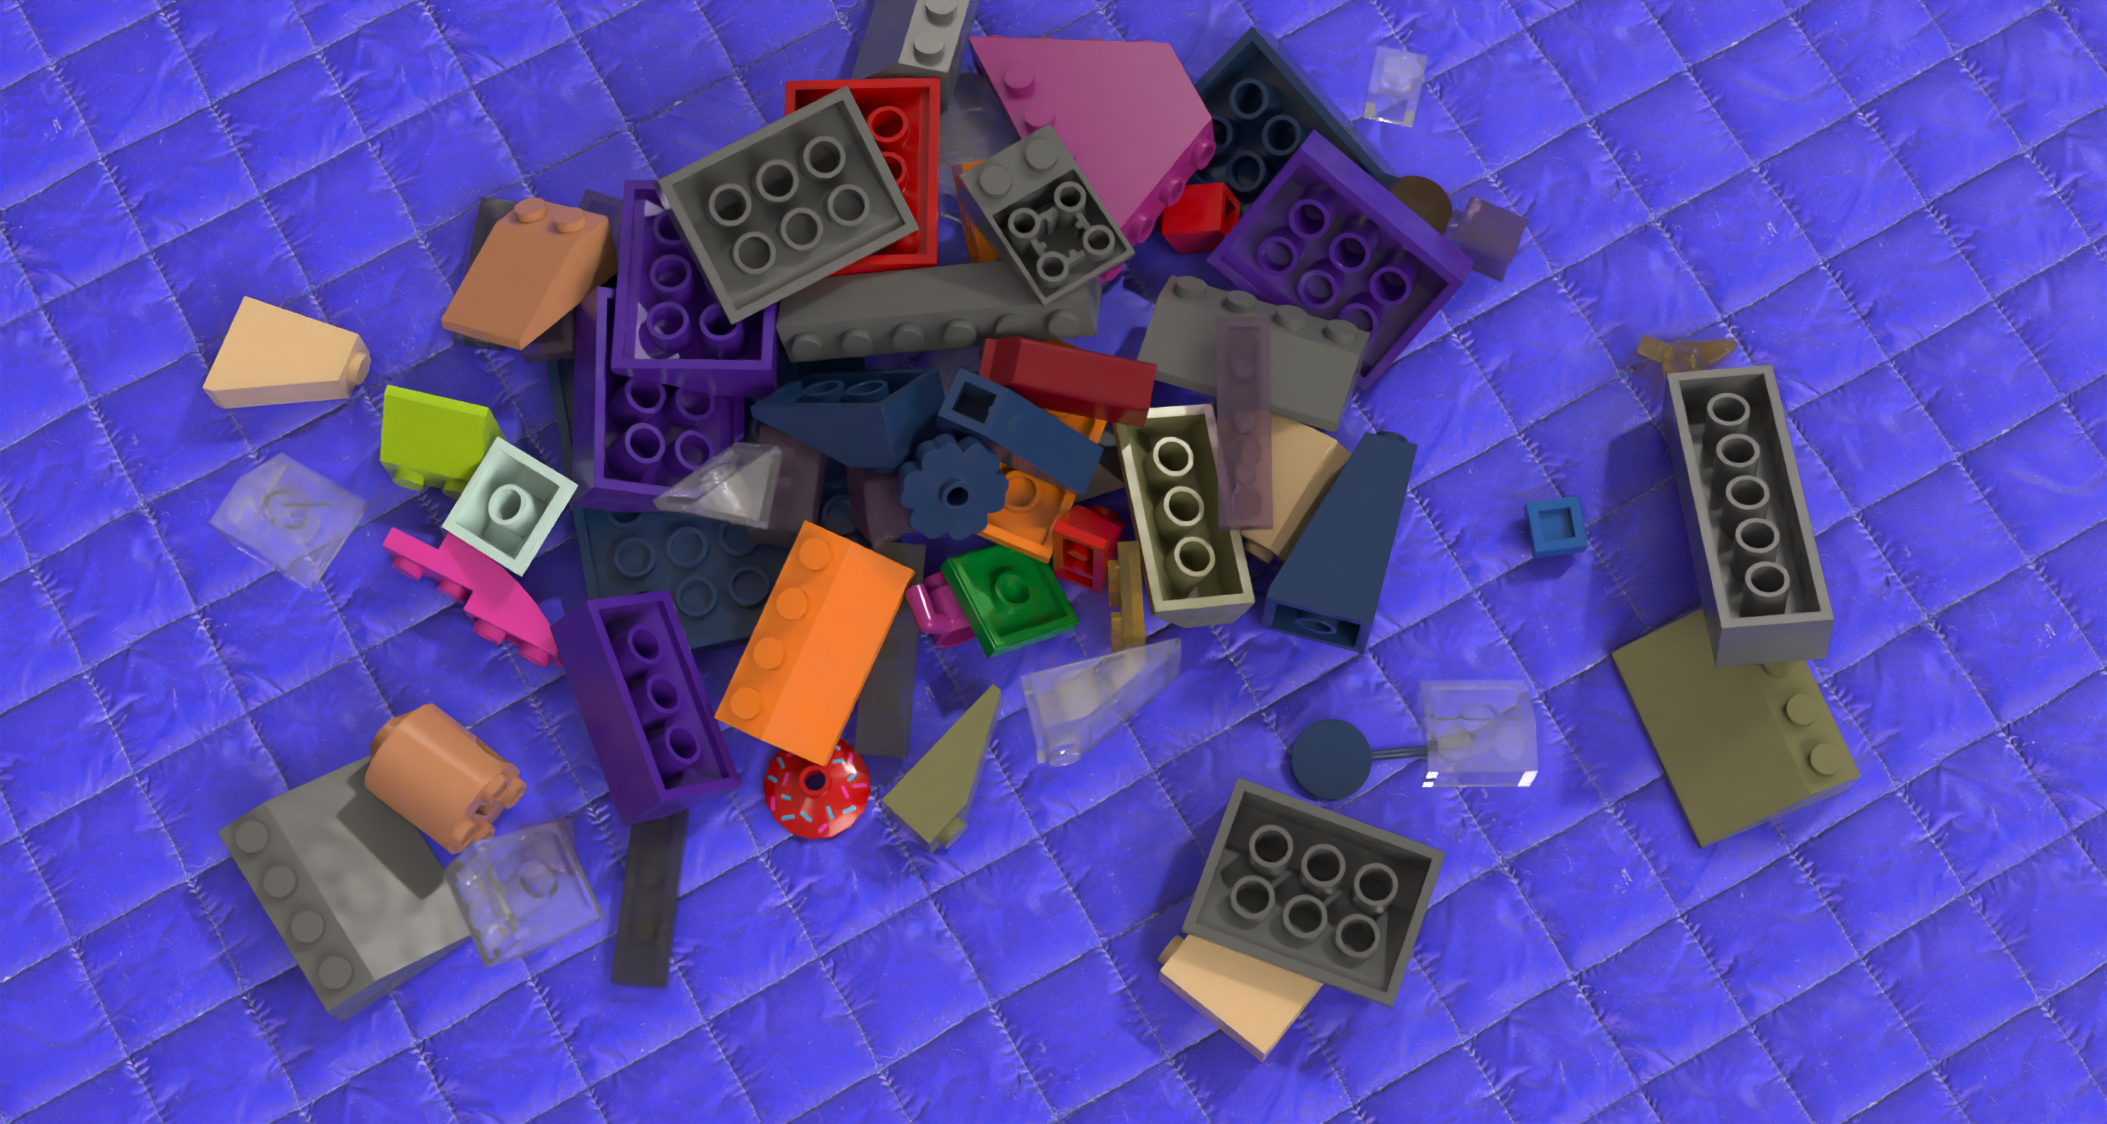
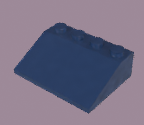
[1187,26,1402,219]

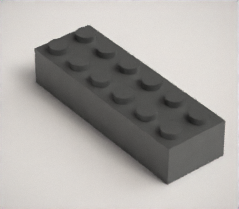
[1662,365,1834,667]

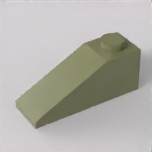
[881,684,1002,855]

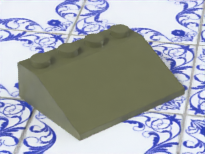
[1610,608,1861,849]

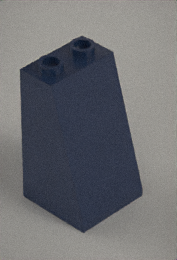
[1261,431,1418,654]

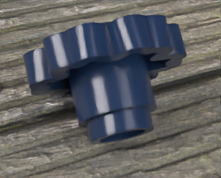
[895,433,1009,541]

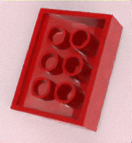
[784,77,941,277]

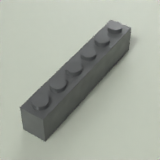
[776,260,1102,363]

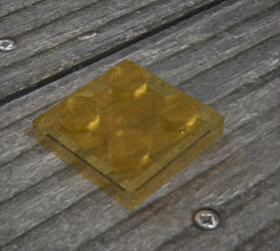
[1107,541,1146,674]

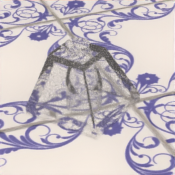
[209,453,370,591]

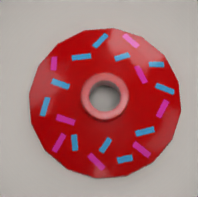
[764,739,871,840]

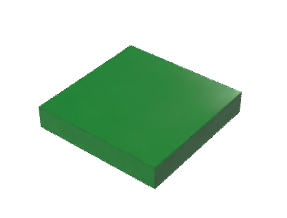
[940,543,1080,659]

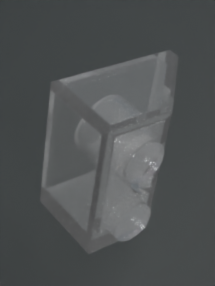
[1418,680,1538,787]
[442,821,604,968]

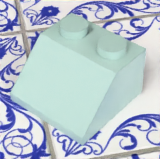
[441,436,578,577]

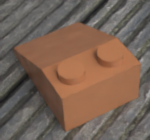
[441,197,619,350]

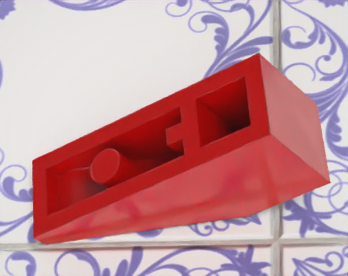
[1052,505,1126,595]

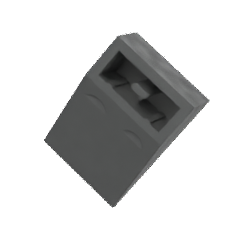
[959,123,1136,308]

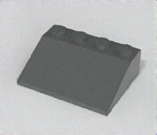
[652,86,919,325]
[217,755,483,1023]
[1181,777,1446,1009]

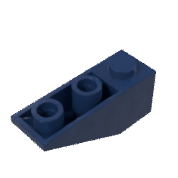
[934,367,1104,498]

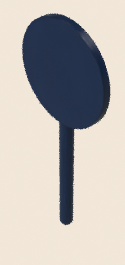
[1291,719,1472,800]

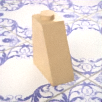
[202,296,371,409]
[1234,408,1352,565]
[1157,934,1323,1062]

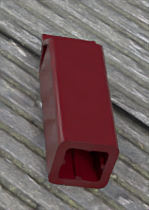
[979,336,1157,428]

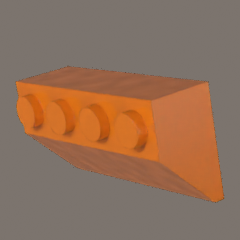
[714,520,916,767]

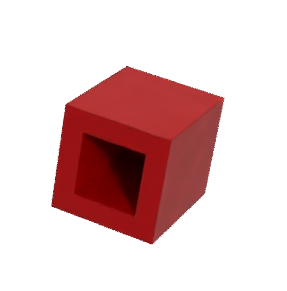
[1157,182,1240,254]

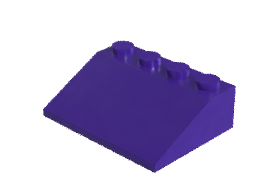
[1207,129,1474,392]
[611,180,781,397]
[571,286,744,512]

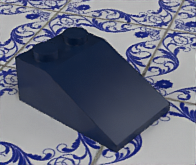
[750,369,945,474]

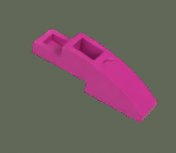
[382,527,565,669]

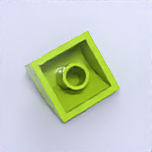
[380,385,507,500]

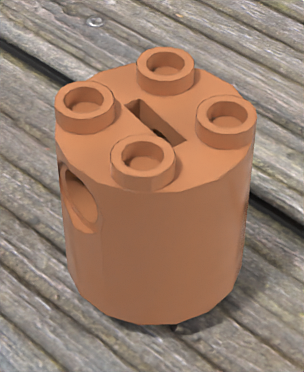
[364,703,527,855]

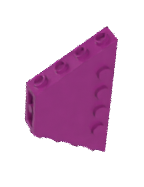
[967,35,1216,286]

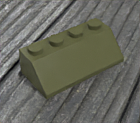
[1112,404,1255,628]

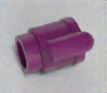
[904,571,976,648]

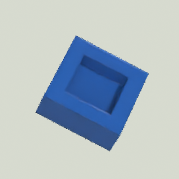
[1524,496,1588,559]

